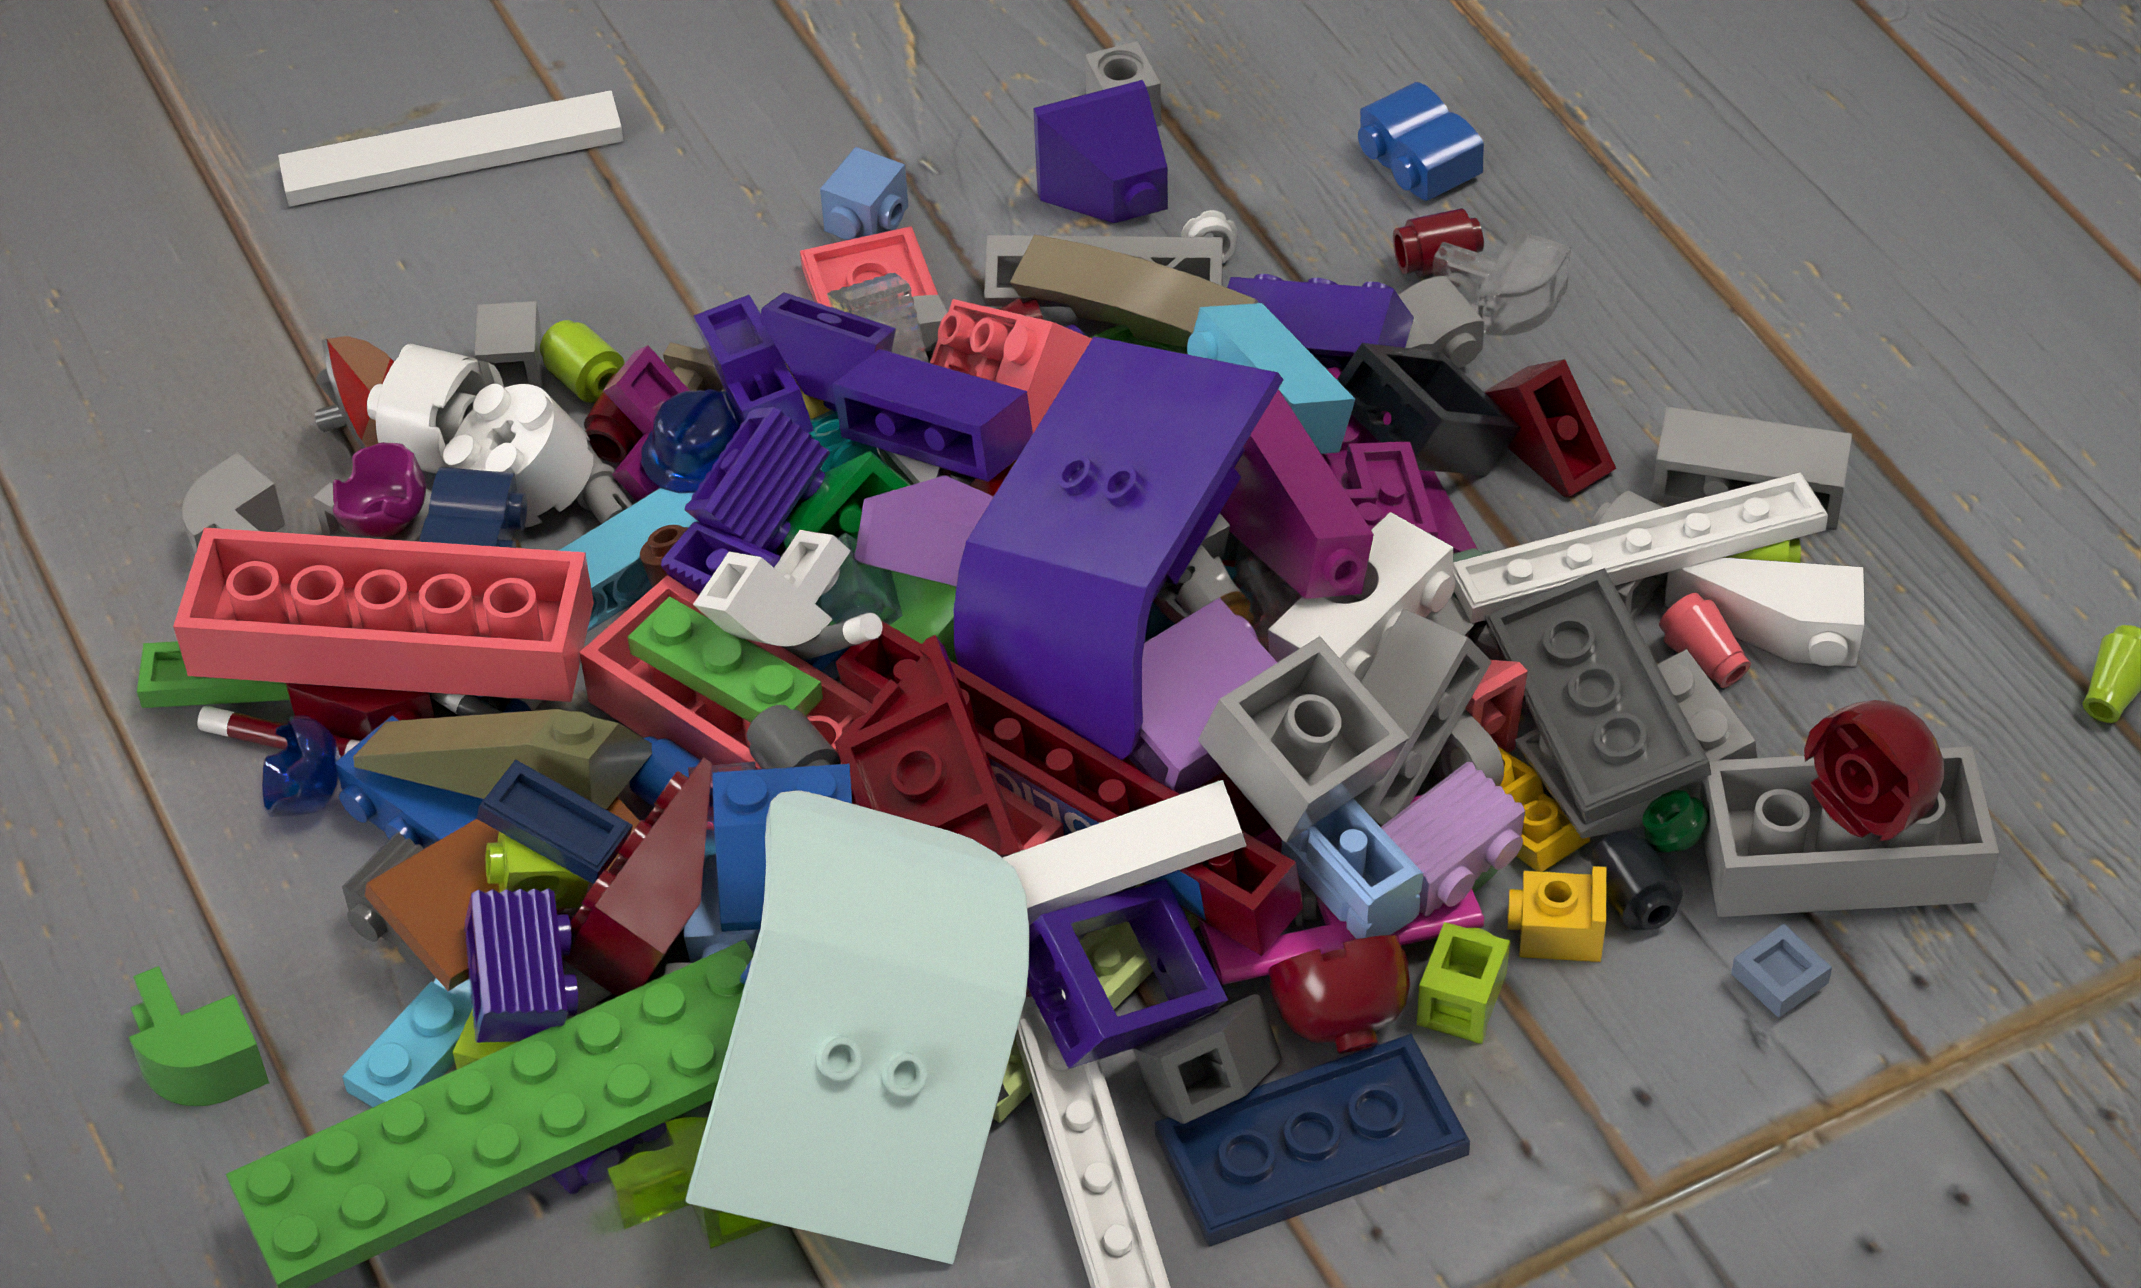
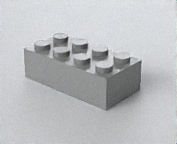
[1699,746,1999,917]

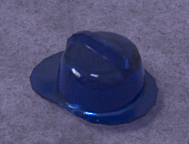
[641,389,741,493]

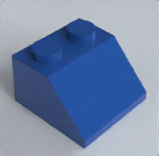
[712,764,852,932]

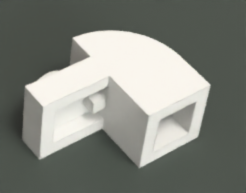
[693,530,851,646]

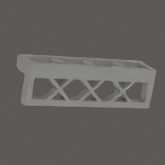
[984,235,1223,307]

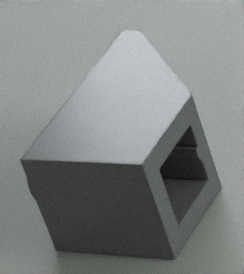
[1133,994,1283,1124]

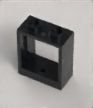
[1337,343,1521,475]

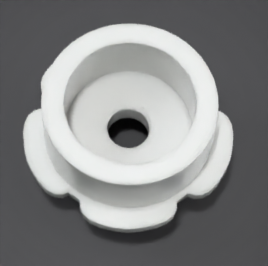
[1181,210,1238,263]

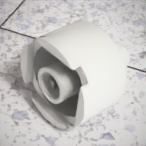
[367,344,504,474]
[443,384,593,527]

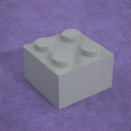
[1198,636,1409,843]

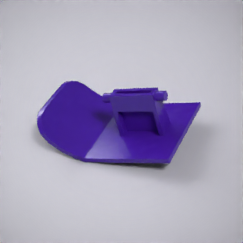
[953,336,1284,760]

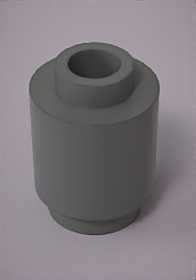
[747,705,841,769]

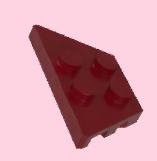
[834,635,1024,858]

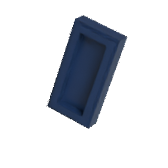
[477,759,633,884]

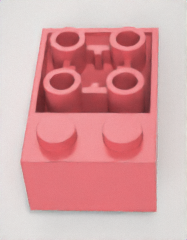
[930,299,1092,433]

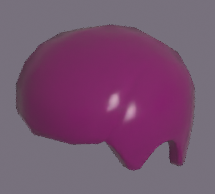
[333,442,426,538]

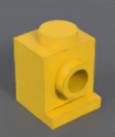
[1507,866,1606,962]

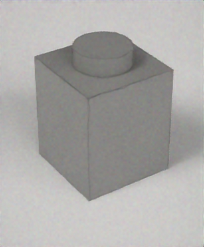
[474,301,544,389]

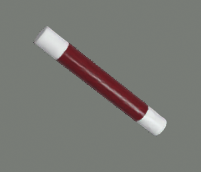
[197,706,360,762]

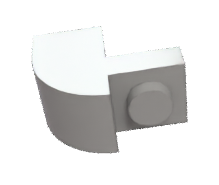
[182,452,285,557]

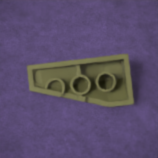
[353,709,652,809]

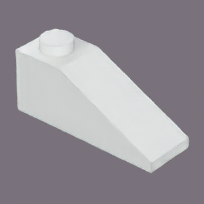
[1664,558,1864,667]

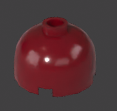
[1804,700,1944,841]
[1268,935,1410,1054]

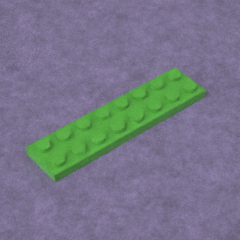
[226,940,753,1288]

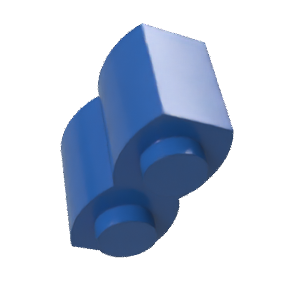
[1358,82,1484,201]

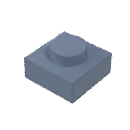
[1731,924,1832,1018]

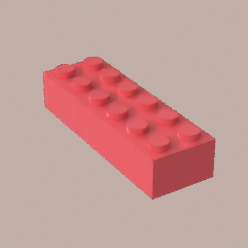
[173,528,594,702]

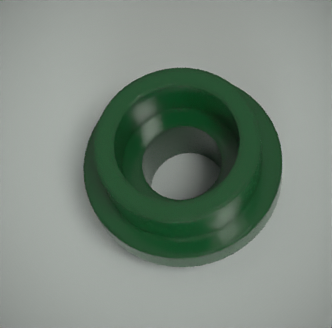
[1642,790,1709,852]

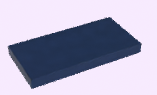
[1155,1033,1470,1247]

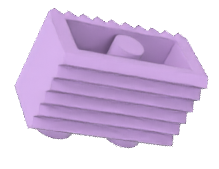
[1381,762,1525,916]

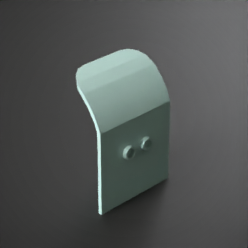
[685,791,1029,1264]

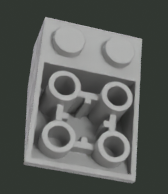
[1515,649,1758,838]

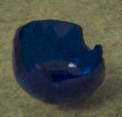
[262,715,341,817]

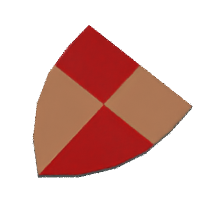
[315,336,394,449]

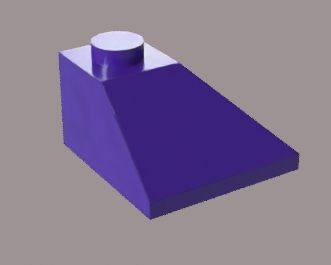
[1033,80,1168,223]

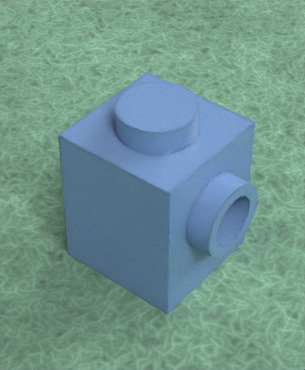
[820,147,909,240]

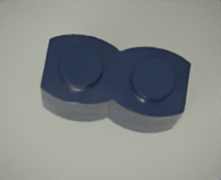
[419,467,527,548]

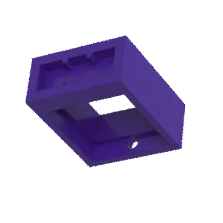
[1027,879,1228,1069]

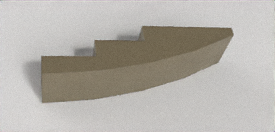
[1010,234,1258,347]

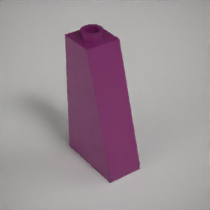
[1220,389,1374,599]

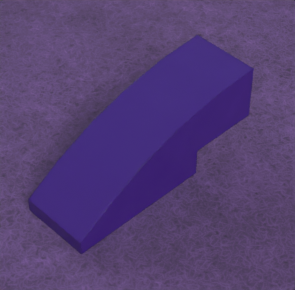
[693,295,814,433]

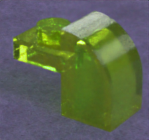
[607,1117,777,1249]

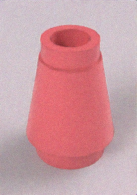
[1659,593,1751,688]

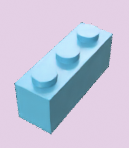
[1187,303,1355,454]

